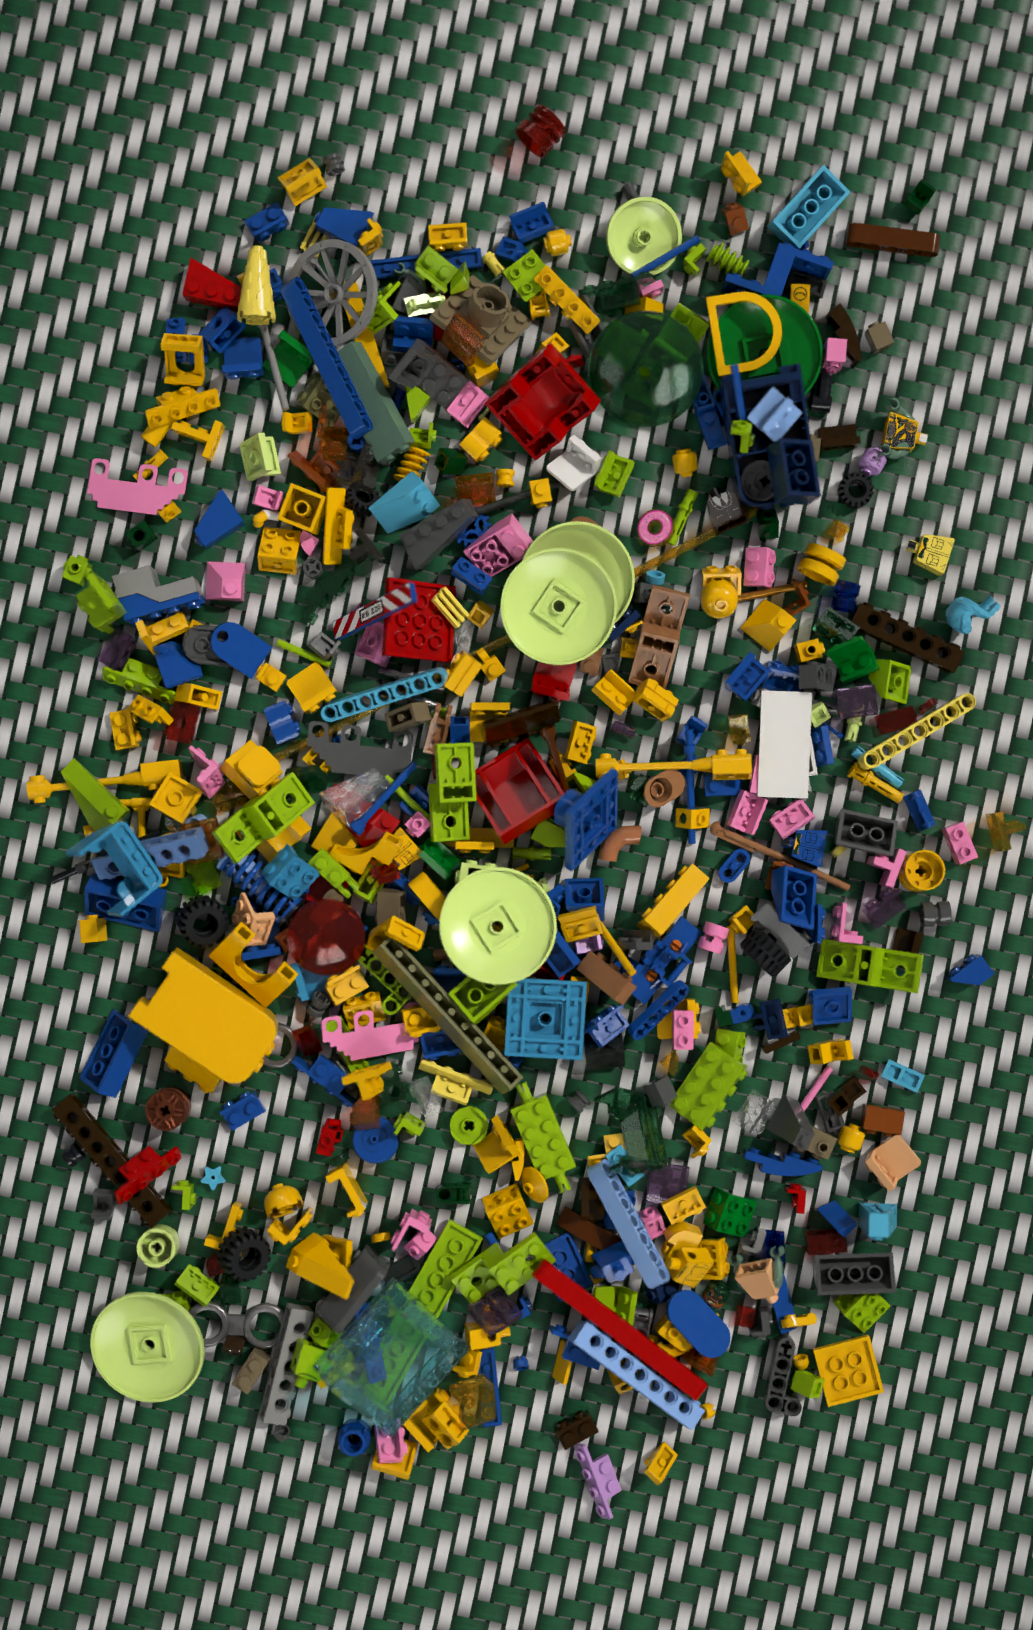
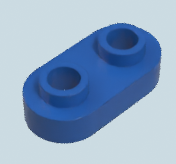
[718,849,750,883]

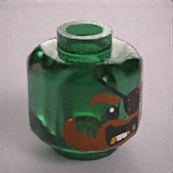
[702,1280,730,1310]

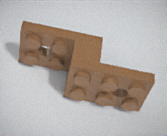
[628,585,690,690]

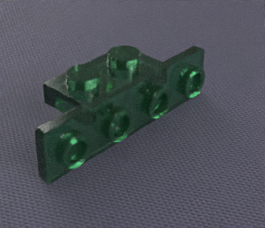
[578,272,656,313]

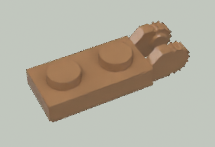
[423,702,453,755]

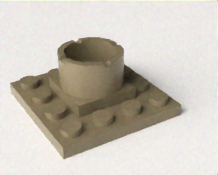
[429,275,533,366]

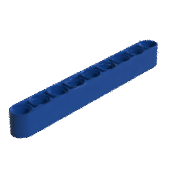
[280,277,373,439]

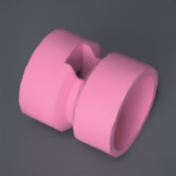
[697,921,730,954]

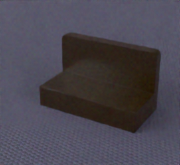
[817,424,861,451]
[892,927,924,968]
[581,1177,604,1220]

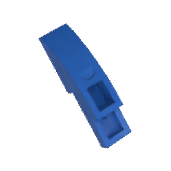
[685,371,727,450]
[742,1147,823,1176]

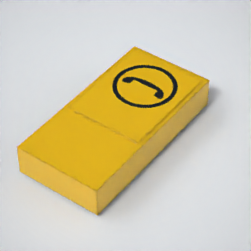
[790,284,810,314]

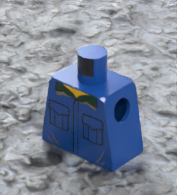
[780,830,828,867]

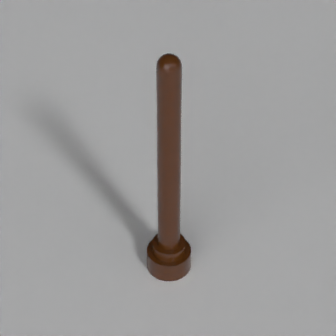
[539,725,569,794]

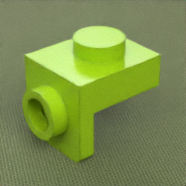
[683,243,706,278]
[730,420,755,453]
[410,422,436,449]
[172,1180,196,1210]

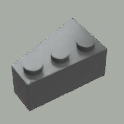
[750,900,813,959]

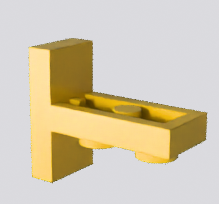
[171,420,225,462]
[135,611,190,655]
[204,1202,244,1256]

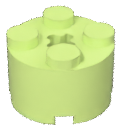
[137,1224,180,1268]

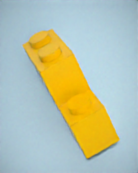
[330,831,403,875]

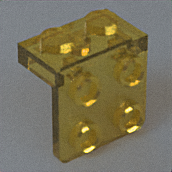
[449,1374,496,1430]

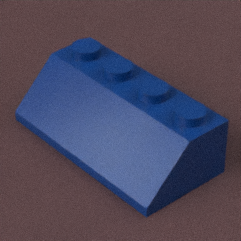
[85,873,167,932]
[79,1009,149,1098]

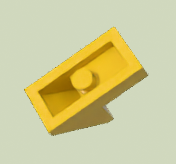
[643,1442,678,1485]

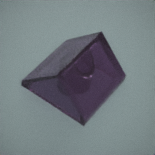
[832,685,878,719]

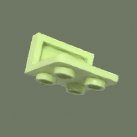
[455,860,497,883]

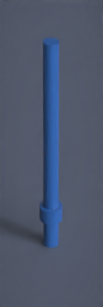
[683,729,696,844]

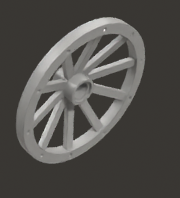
[287,239,378,347]

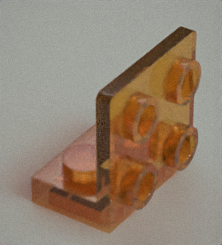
[317,405,349,460]

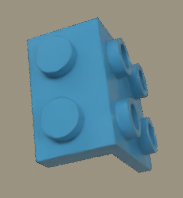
[262,844,320,900]
[291,953,337,1001]

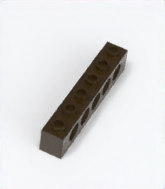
[847,602,965,674]

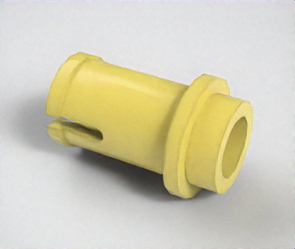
[482,251,505,277]

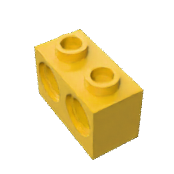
[422,1401,469,1449]

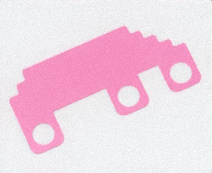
[87,458,188,515]
[321,1002,419,1061]

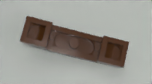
[556,1206,622,1250]

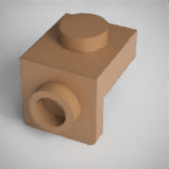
[578,647,604,676]

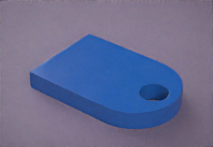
[210,622,272,679]

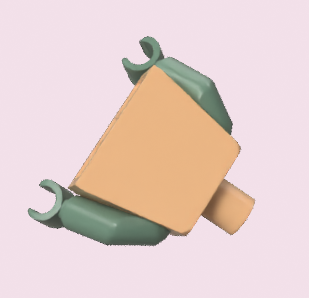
[729,1246,785,1304]

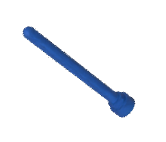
[348,762,417,836]

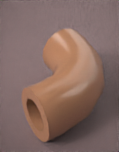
[598,825,642,862]

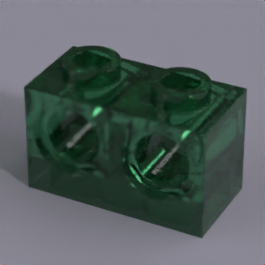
[812,606,860,645]
[380,1060,409,1105]

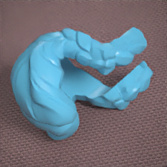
[946,595,1001,634]

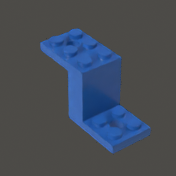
[721,243,834,300]

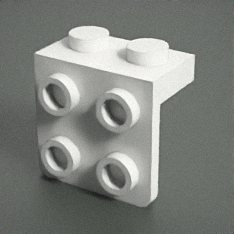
[546,435,601,491]

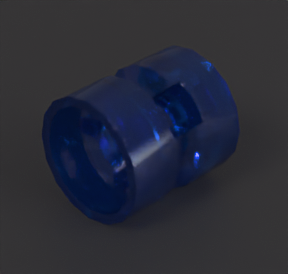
[830,580,861,613]

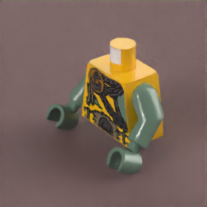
[878,398,928,460]

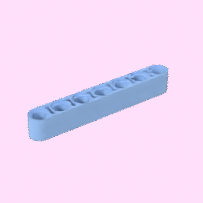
[587,1159,670,1289]

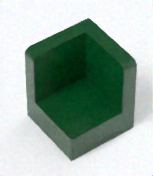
[434,448,468,475]

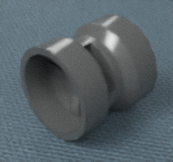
[306,991,331,1018]

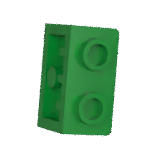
[418,836,460,881]

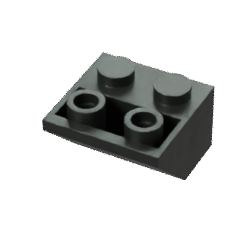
[584,1027,625,1070]

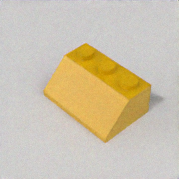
[164,1046,222,1093]

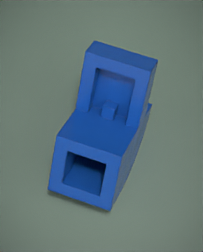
[450,716,470,743]

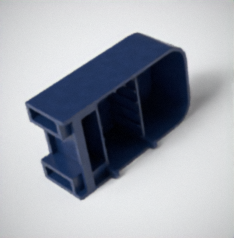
[718,363,811,511]

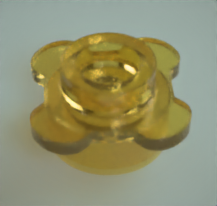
[827,519,850,542]

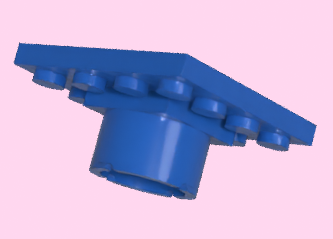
[554,768,618,871]

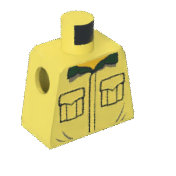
[905,534,955,576]

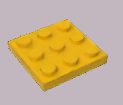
[812,1334,884,1407]

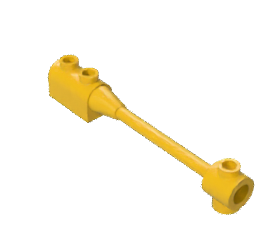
[596,749,752,780]
[26,759,183,803]

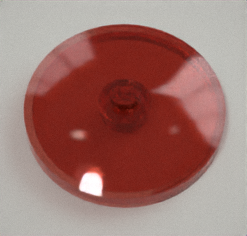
[287,899,365,975]

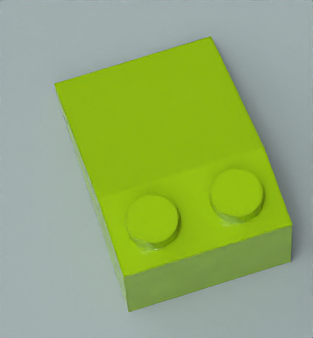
[448,976,518,1025]

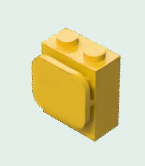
[220,740,283,800]

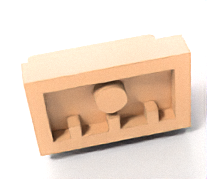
[232,892,275,946]

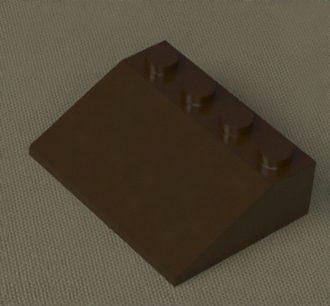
[478,700,560,748]

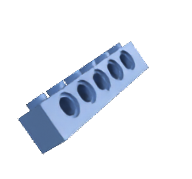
[91,827,210,880]

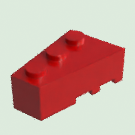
[182,258,241,312]

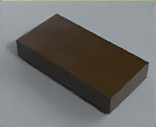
[760,1030,801,1054]

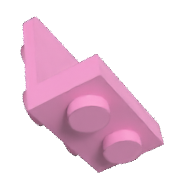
[390,1209,432,1252]

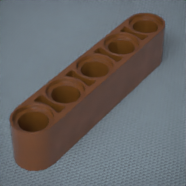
[845,223,940,257]

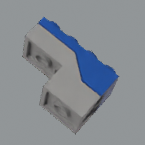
[112,565,206,627]

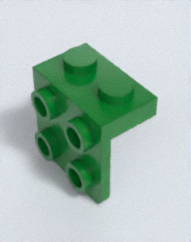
[703,1187,756,1237]

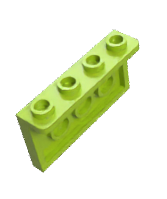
[668,1042,748,1130]

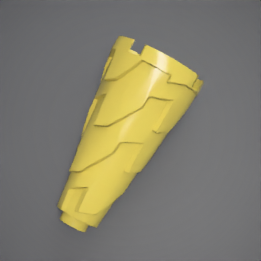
[237,245,276,325]

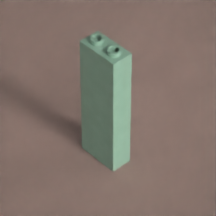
[338,341,415,464]

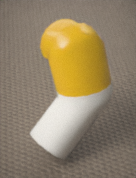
[252,509,280,528]

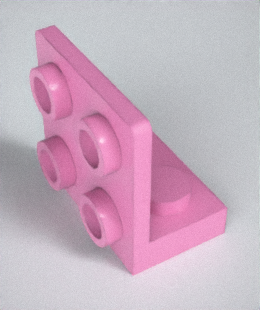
[188,745,225,799]
[830,902,863,944]

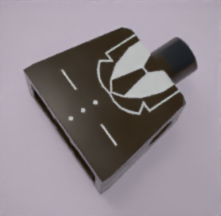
[707,487,749,536]

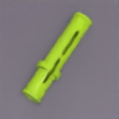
[664,489,699,546]

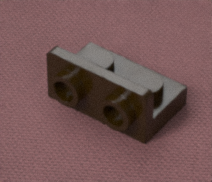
[554,1409,599,1450]

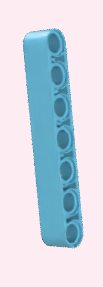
[321,667,448,722]

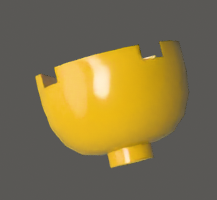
[700,579,739,619]
[264,1183,304,1219]

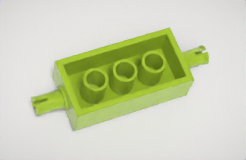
[510,1081,576,1193]

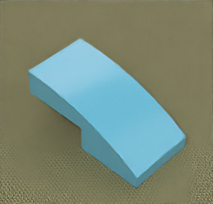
[881,1059,925,1093]

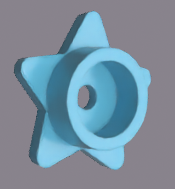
[201,1166,226,1191]

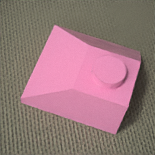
[205,561,246,602]

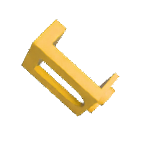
[161,333,206,387]

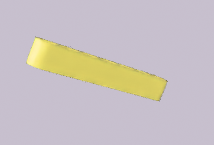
[858,693,976,770]

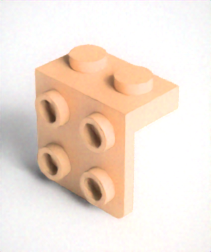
[865,1134,921,1192]

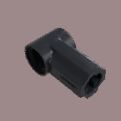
[810,373,833,414]

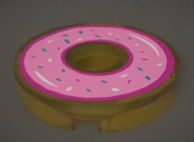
[637,509,675,547]

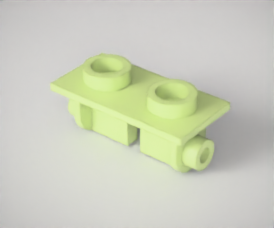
[403,292,446,318]

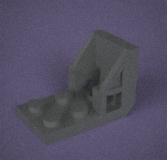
[388,338,469,409]

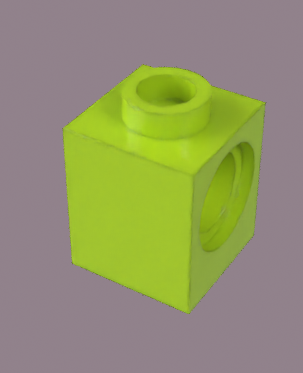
[791,1370,825,1398]

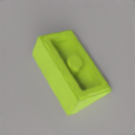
[450,262,470,295]

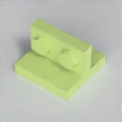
[239,433,281,481]

